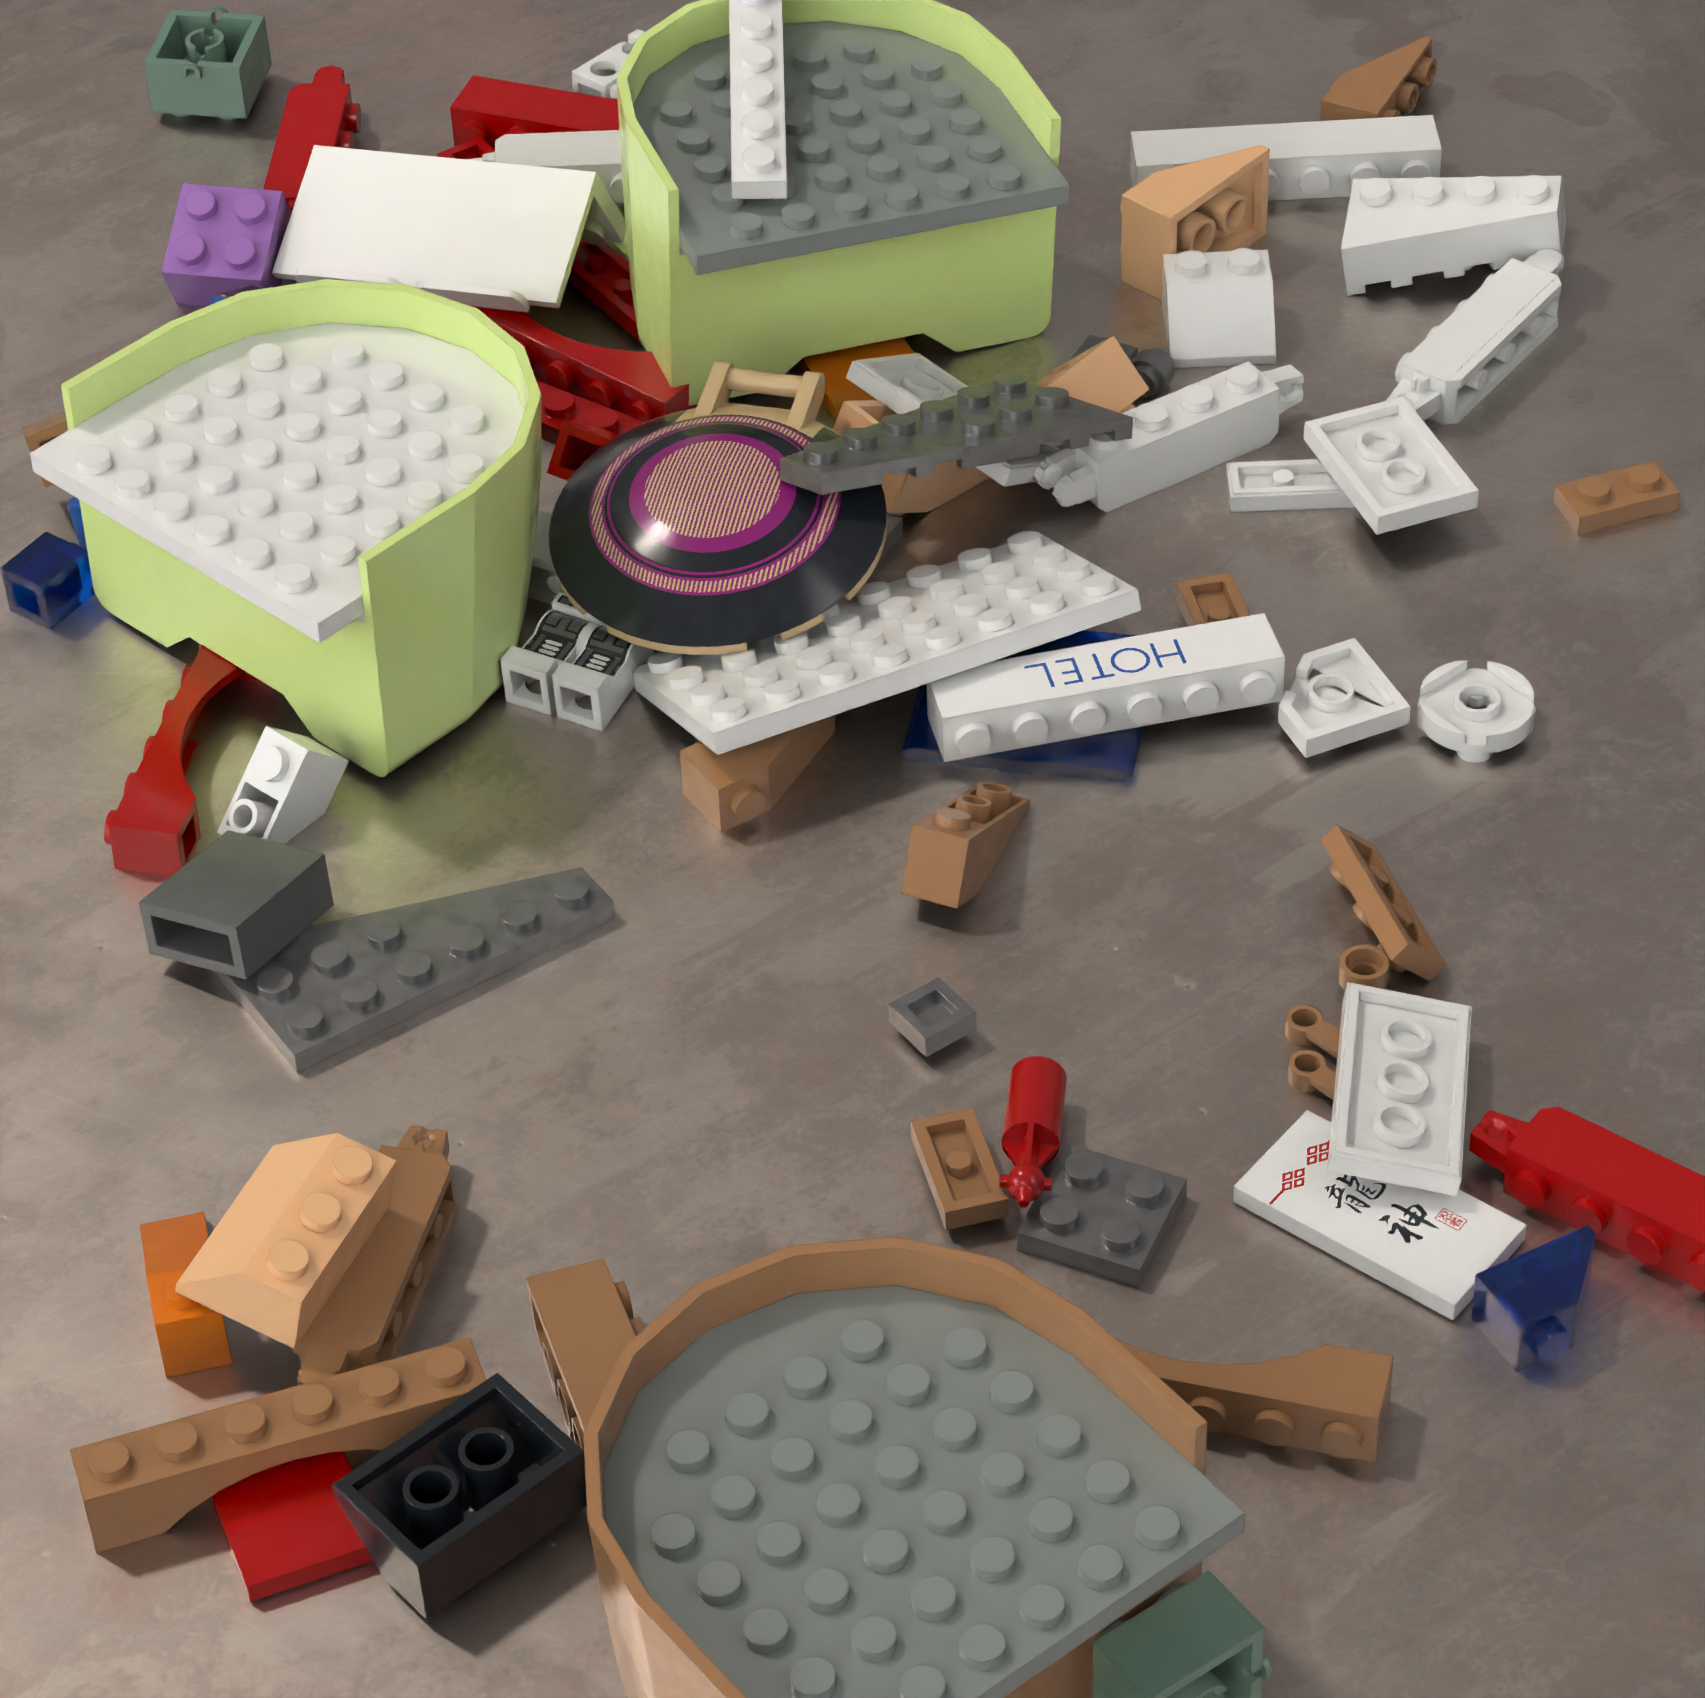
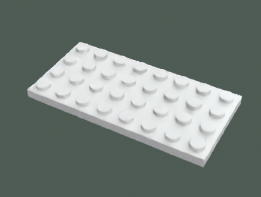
[633,531,1141,755]

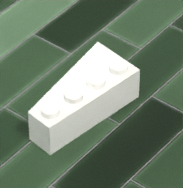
[1340,175,1566,296]

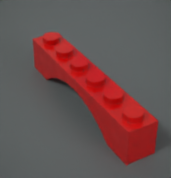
[472,306,698,423]
[104,643,262,876]

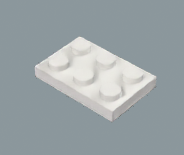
[1304,396,1479,535]

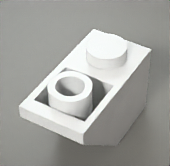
[217,726,349,844]

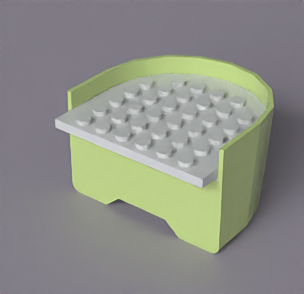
[30,279,542,777]

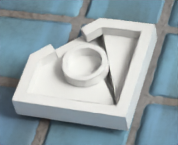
[1278,638,1411,758]

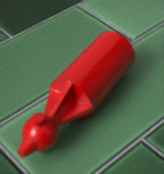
[999,1056,1067,1208]

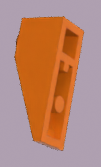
[140,1211,232,1378]

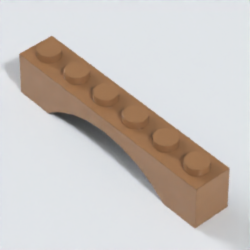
[69,1337,486,1553]
[1114,1337,1394,1463]

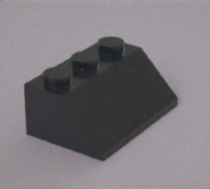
[332,1373,587,1619]

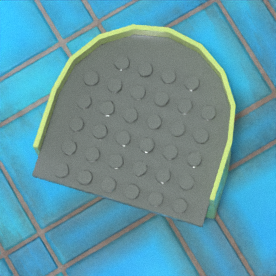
[616,0,1070,406]

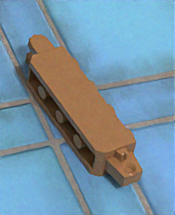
[292,1125,458,1385]

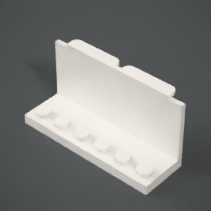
[272,145,626,312]

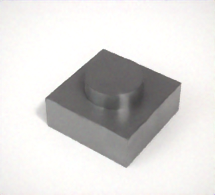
[888,977,977,1057]

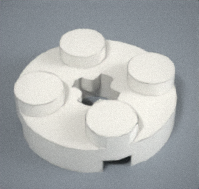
[1416,660,1536,763]

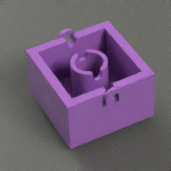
[161,183,292,306]

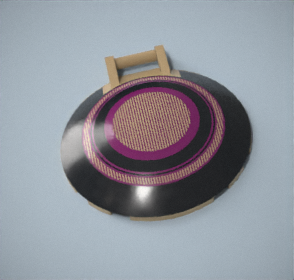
[549,361,888,655]

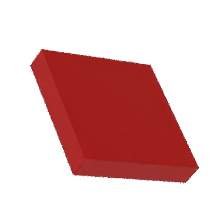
[211,1451,373,1602]

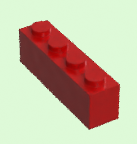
[450,75,619,149]

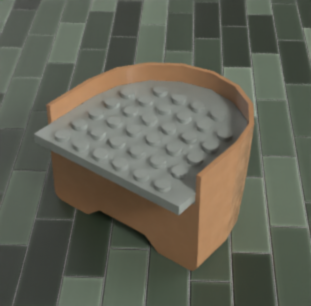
[583,1236,1245,1698]

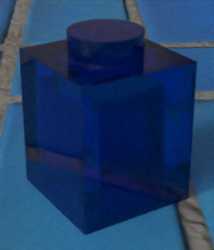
[1,531,95,630]

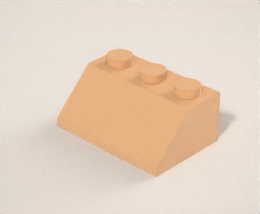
[175,1133,397,1349]

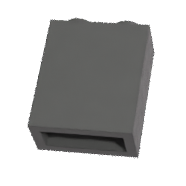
[139,830,334,979]

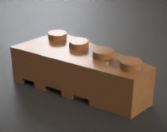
[526,1258,644,1450]

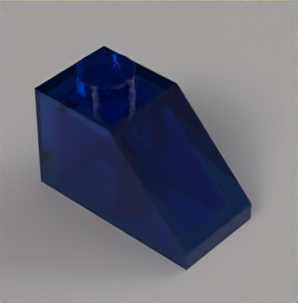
[1472,1225,1596,1372]

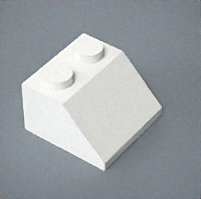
[1162,248,1276,368]

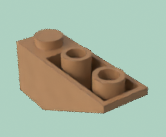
[1320,36,1437,121]
[901,782,1030,909]

